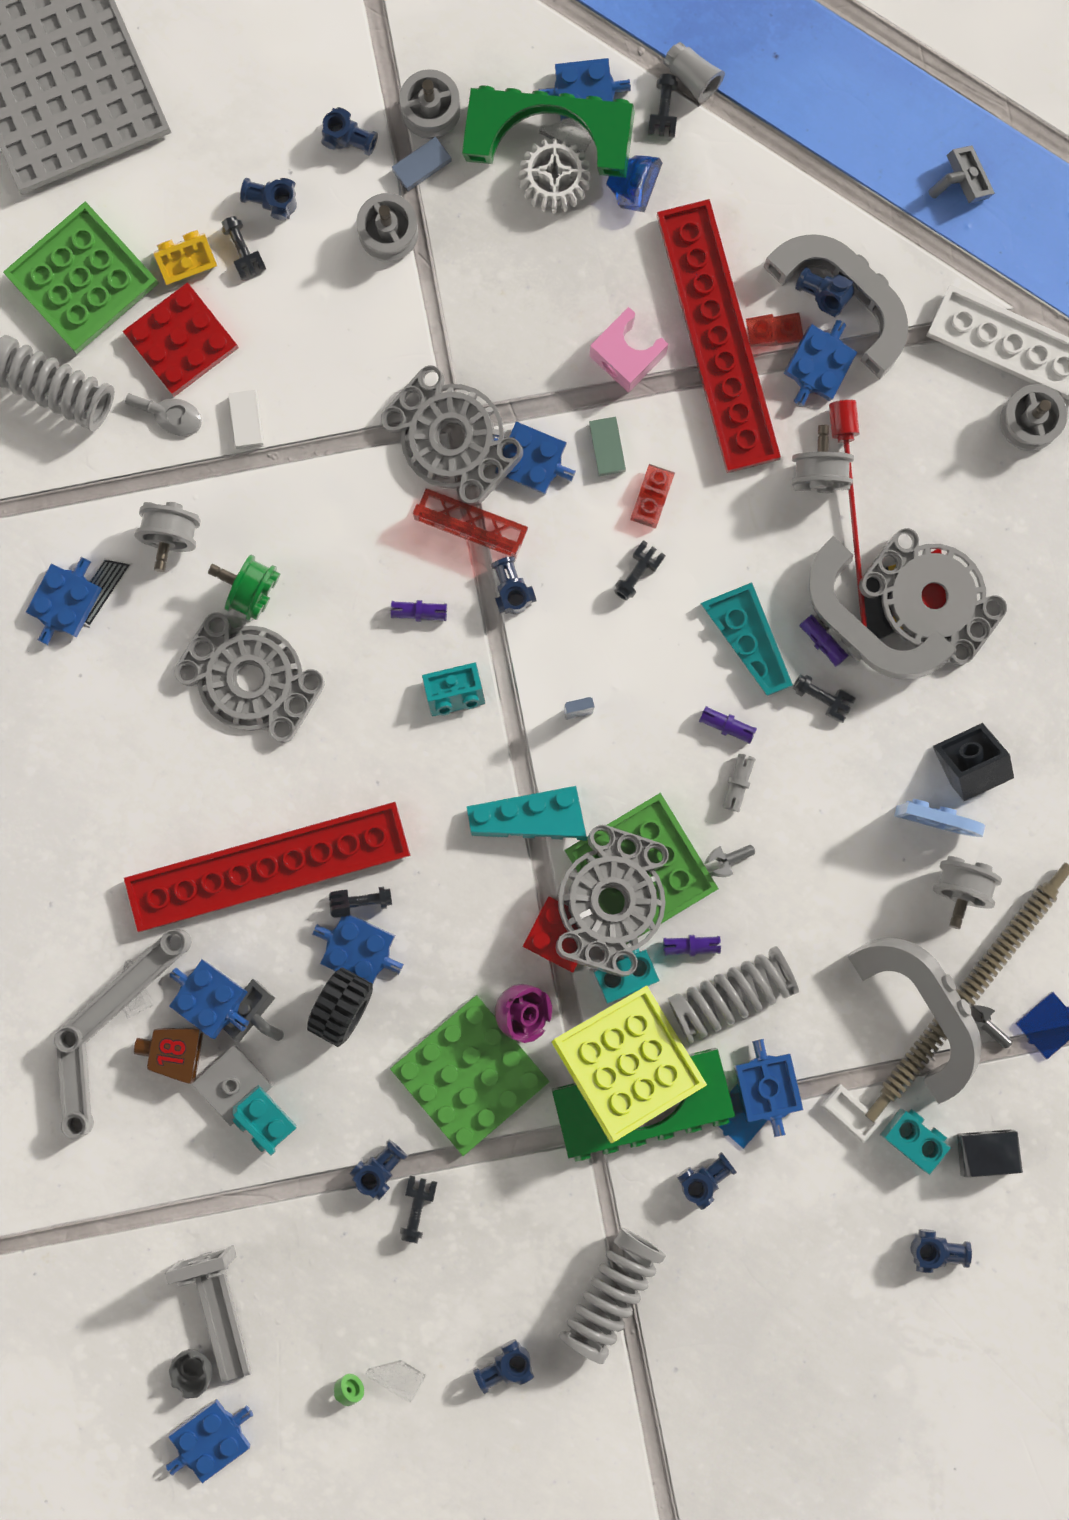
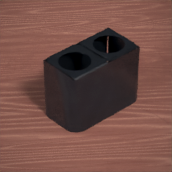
[957,1129,1023,1177]

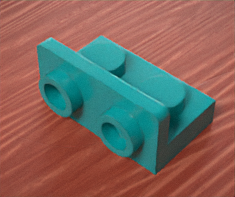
[422,662,486,716]
[232,1085,297,1155]

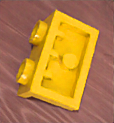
[153,230,217,285]

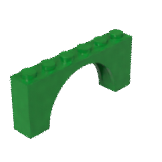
[462,85,635,178]
[552,1048,735,1162]

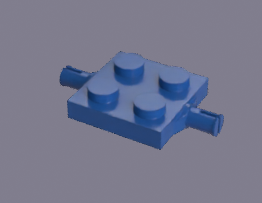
[538,58,631,121]
[783,320,858,406]
[494,422,576,495]
[26,557,102,645]
[312,915,404,984]
[169,959,249,1039]
[734,1039,803,1137]
[166,1399,253,1483]

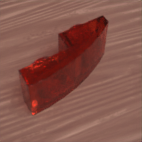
[746,312,803,347]
[630,464,675,529]

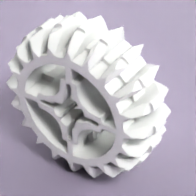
[518,138,591,214]

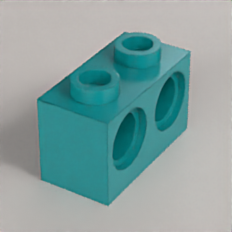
[593,948,660,1004]
[880,1108,951,1175]

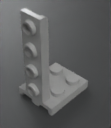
[165,1245,251,1383]

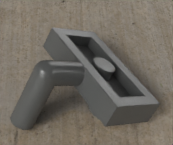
[929,145,995,203]
[223,979,284,1042]

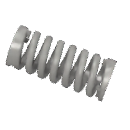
[0,335,115,431]
[667,946,799,1044]
[559,1228,666,1364]

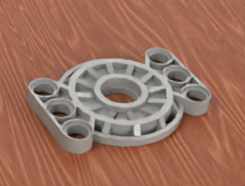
[381,365,523,506]
[859,528,1007,665]
[174,613,325,743]
[555,825,669,977]

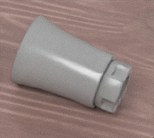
[664,42,725,103]

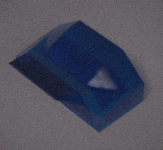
[606,155,663,212]

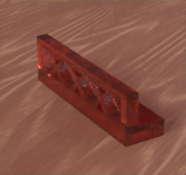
[413,488,528,559]

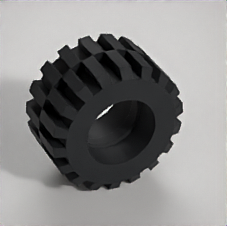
[307,967,373,1047]

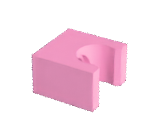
[589,307,669,393]

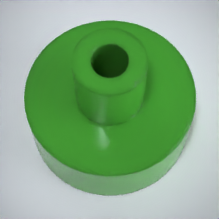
[334,1374,364,1406]

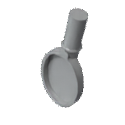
[125,393,202,436]

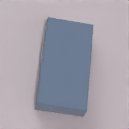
[392,137,452,191]
[564,697,595,720]

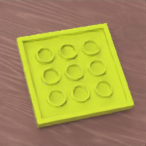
[551,986,707,1143]

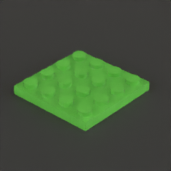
[3,201,159,354]
[564,792,719,945]
[390,995,550,1156]

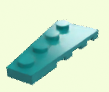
[700,582,793,696]
[466,786,587,841]

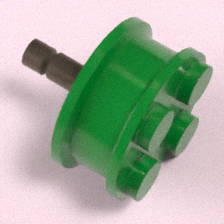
[208,554,281,622]

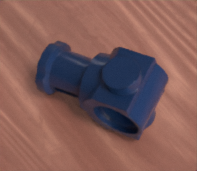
[321,107,378,156]
[240,178,297,221]
[795,267,855,317]
[491,556,537,614]
[349,1139,408,1200]
[677,1152,737,1210]
[910,1229,972,1273]
[473,1339,534,1394]

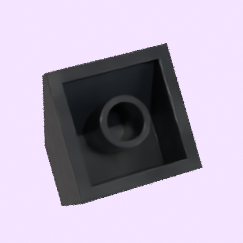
[933,723,1014,801]

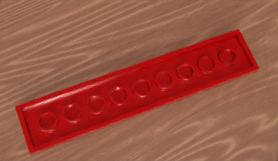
[656,199,781,473]
[124,802,411,932]

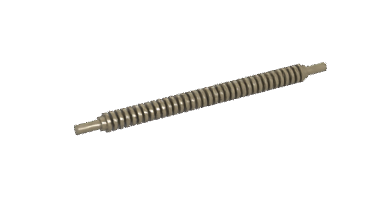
[865,862,1069,1123]

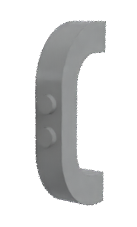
[764,234,908,379]
[809,536,957,679]
[848,938,981,1104]

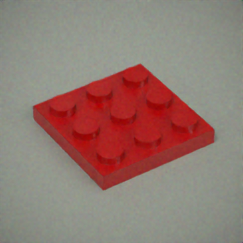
[123,282,239,397]

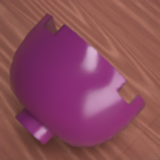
[495,984,552,1043]

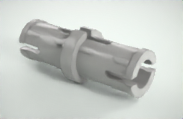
[722,754,756,812]

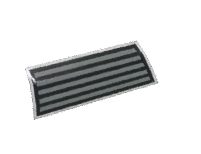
[84,558,133,627]

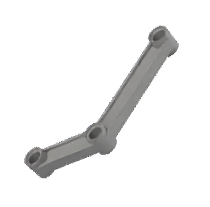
[54,929,191,1139]

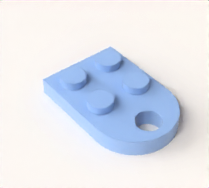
[894,799,985,837]

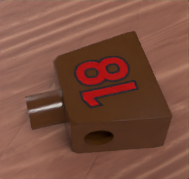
[134,1028,204,1084]

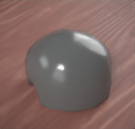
[169,1349,213,1399]

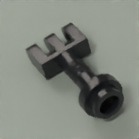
[648,74,678,138]
[221,216,266,280]
[614,540,666,601]
[793,674,856,723]
[329,886,392,918]
[400,1176,438,1244]

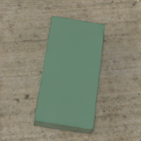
[589,417,626,476]

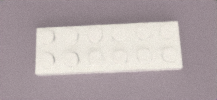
[926,284,1069,400]

